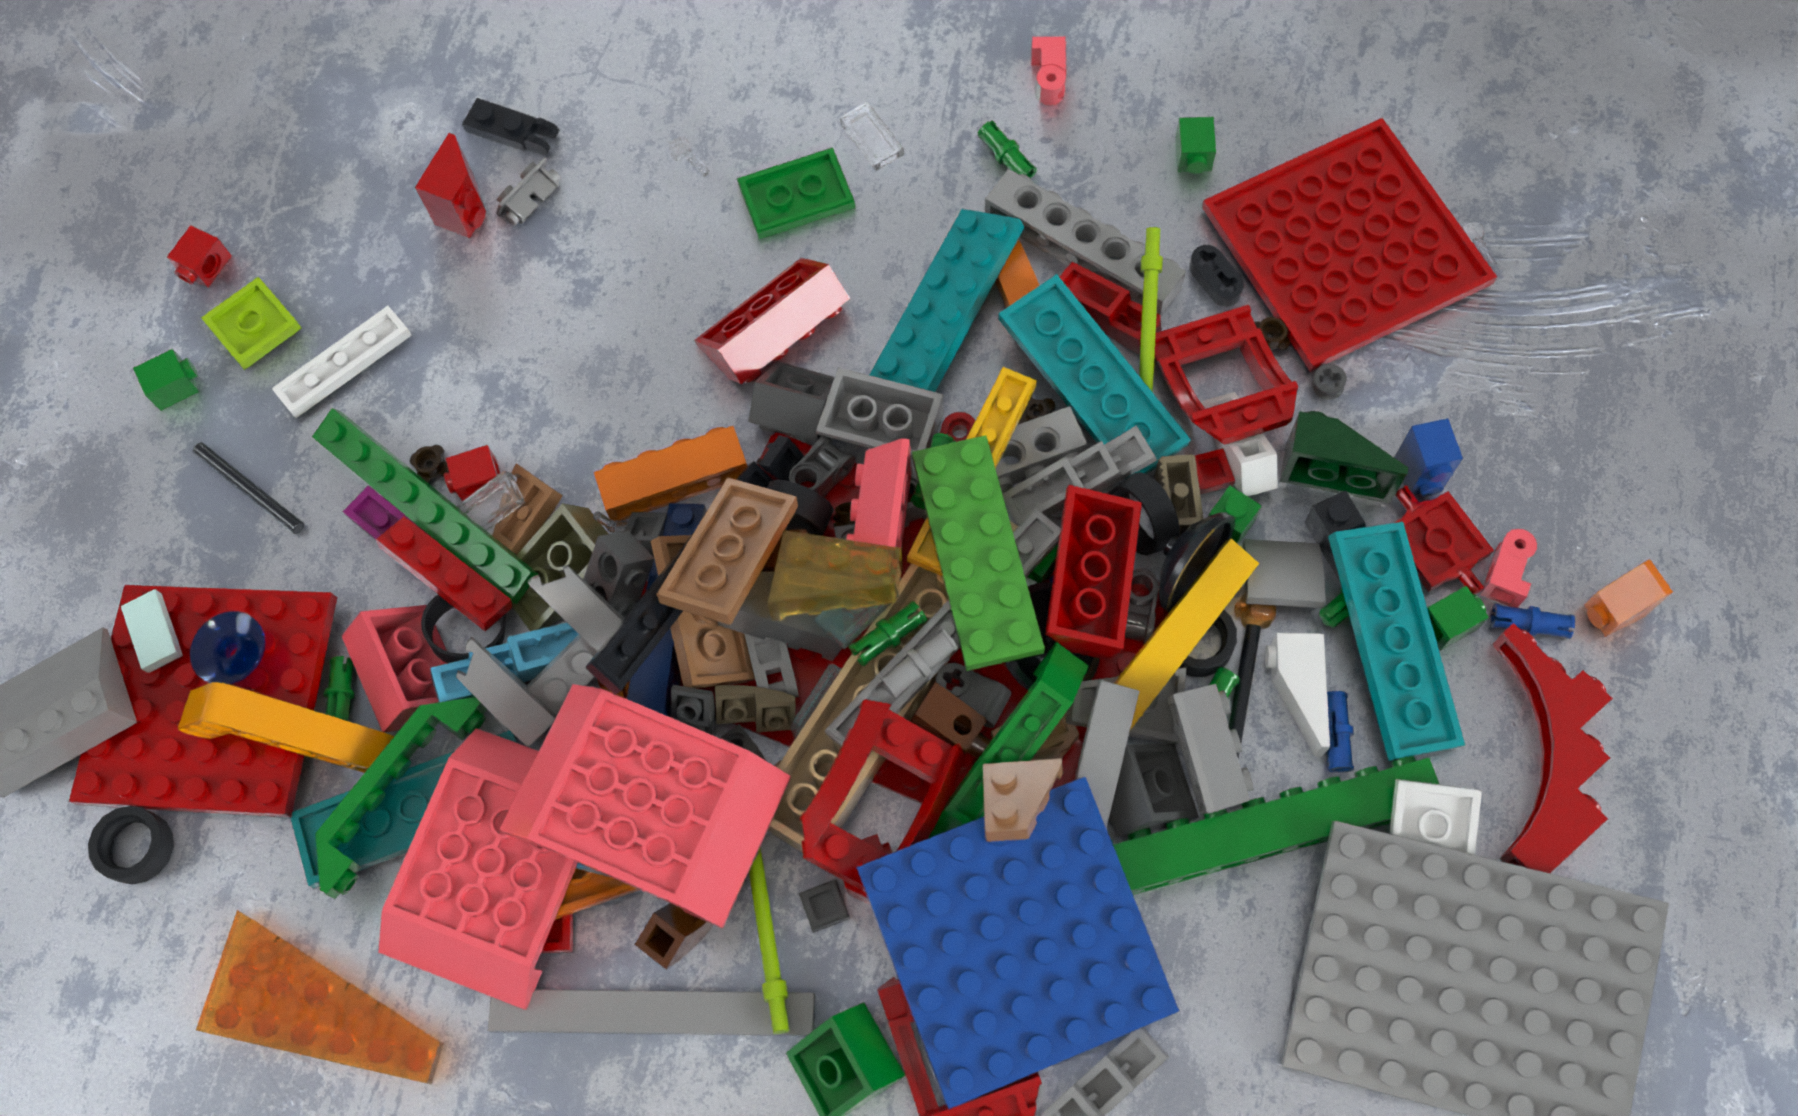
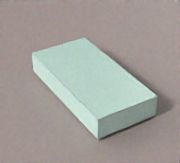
[121,589,183,673]

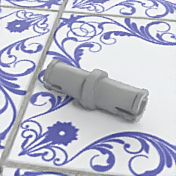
[880,629,958,698]

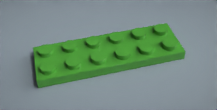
[912,435,1045,671]

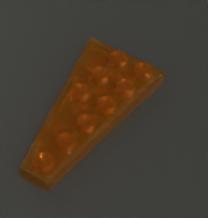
[196,910,444,1085]

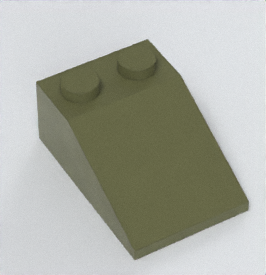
[512,503,608,631]

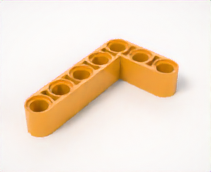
[178,682,394,773]

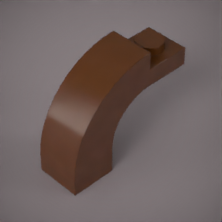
[635,852,759,969]

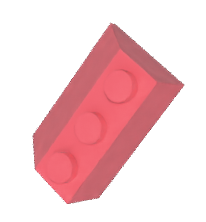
[845,438,912,575]
[342,605,448,733]

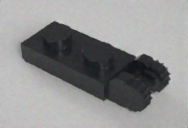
[462,98,559,155]

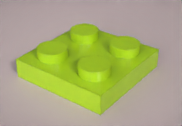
[201,277,302,370]

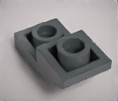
[671,685,716,737]

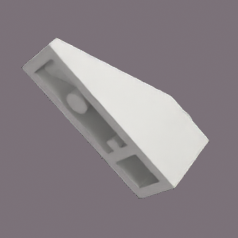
[1201,392,1278,496]
[1265,633,1330,757]

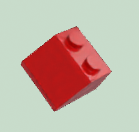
[415,133,486,238]

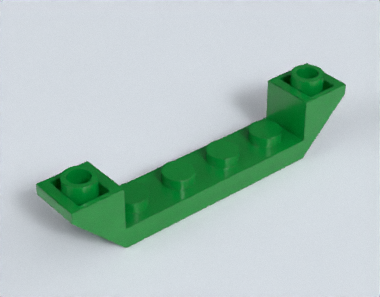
[929,642,1088,838]
[315,697,487,899]

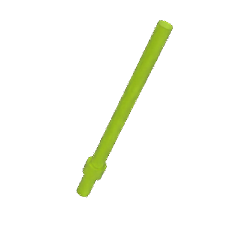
[1139,227,1163,392]
[749,845,790,1034]

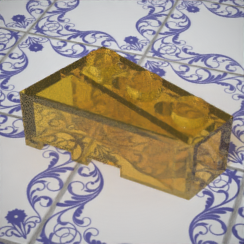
[768,530,902,621]

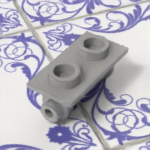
[496,157,561,226]

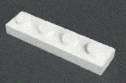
[271,306,412,418]

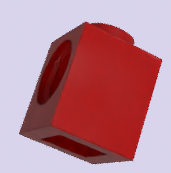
[166,225,232,288]
[444,445,506,504]

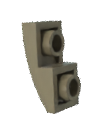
[715,685,795,732]

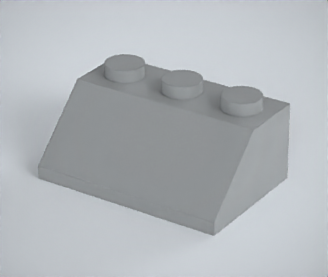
[816,367,944,459]
[1167,684,1254,814]

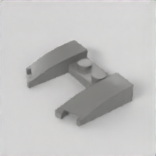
[456,565,624,747]

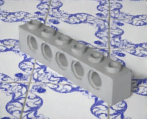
[985,169,1186,316]
[905,406,1087,527]

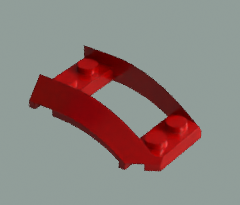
[1155,304,1299,445]
[799,699,966,892]
[877,976,1042,1116]

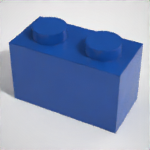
[1394,418,1463,497]

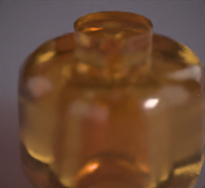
[1234,593,1276,629]

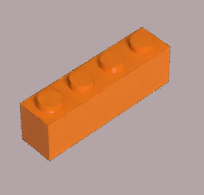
[594,425,747,524]

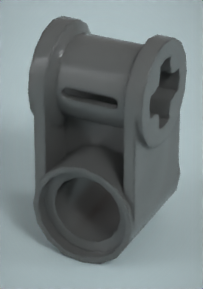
[789,436,856,497]
[1125,568,1159,645]
[936,663,1012,728]

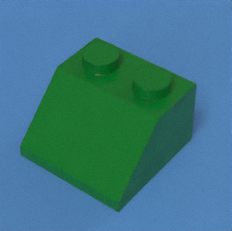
[786,1002,906,1116]

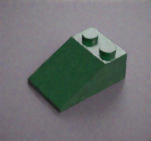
[1279,411,1408,504]

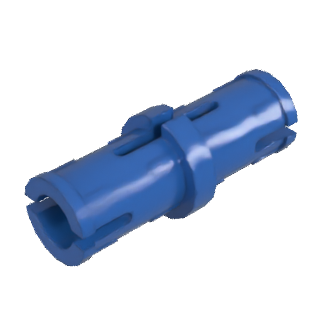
[1490,604,1575,639]
[1327,691,1354,773]

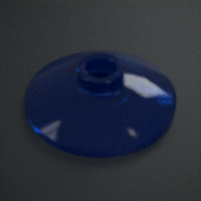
[190,611,265,685]

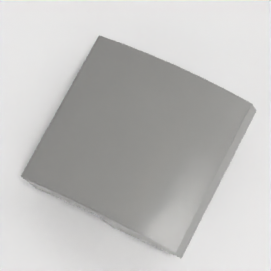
[1243,539,1326,608]

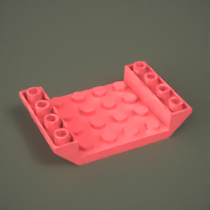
[499,684,791,929]
[378,728,578,1010]

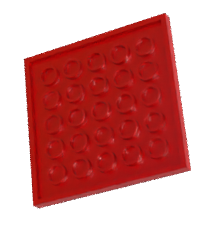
[1202,118,1497,372]
[69,585,338,818]

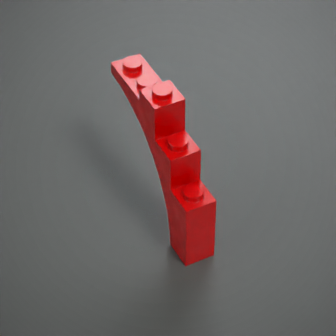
[1492,623,1613,873]

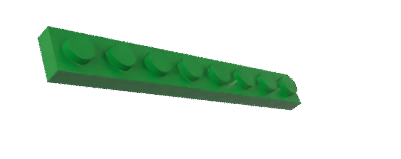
[312,408,538,604]

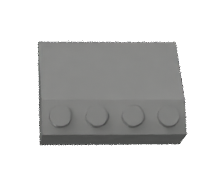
[0,627,137,798]

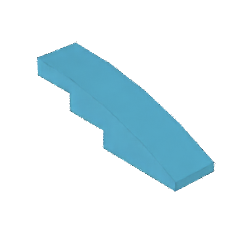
[430,623,579,702]

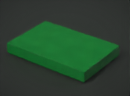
[737,147,856,240]

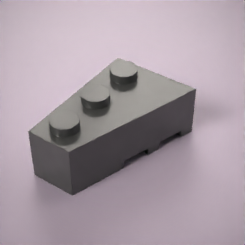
[717,572,846,661]

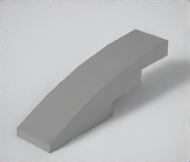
[1002,426,1157,526]
[1040,1027,1169,1116]

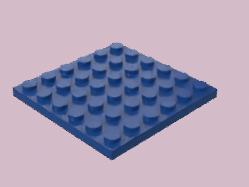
[856,777,1180,1109]

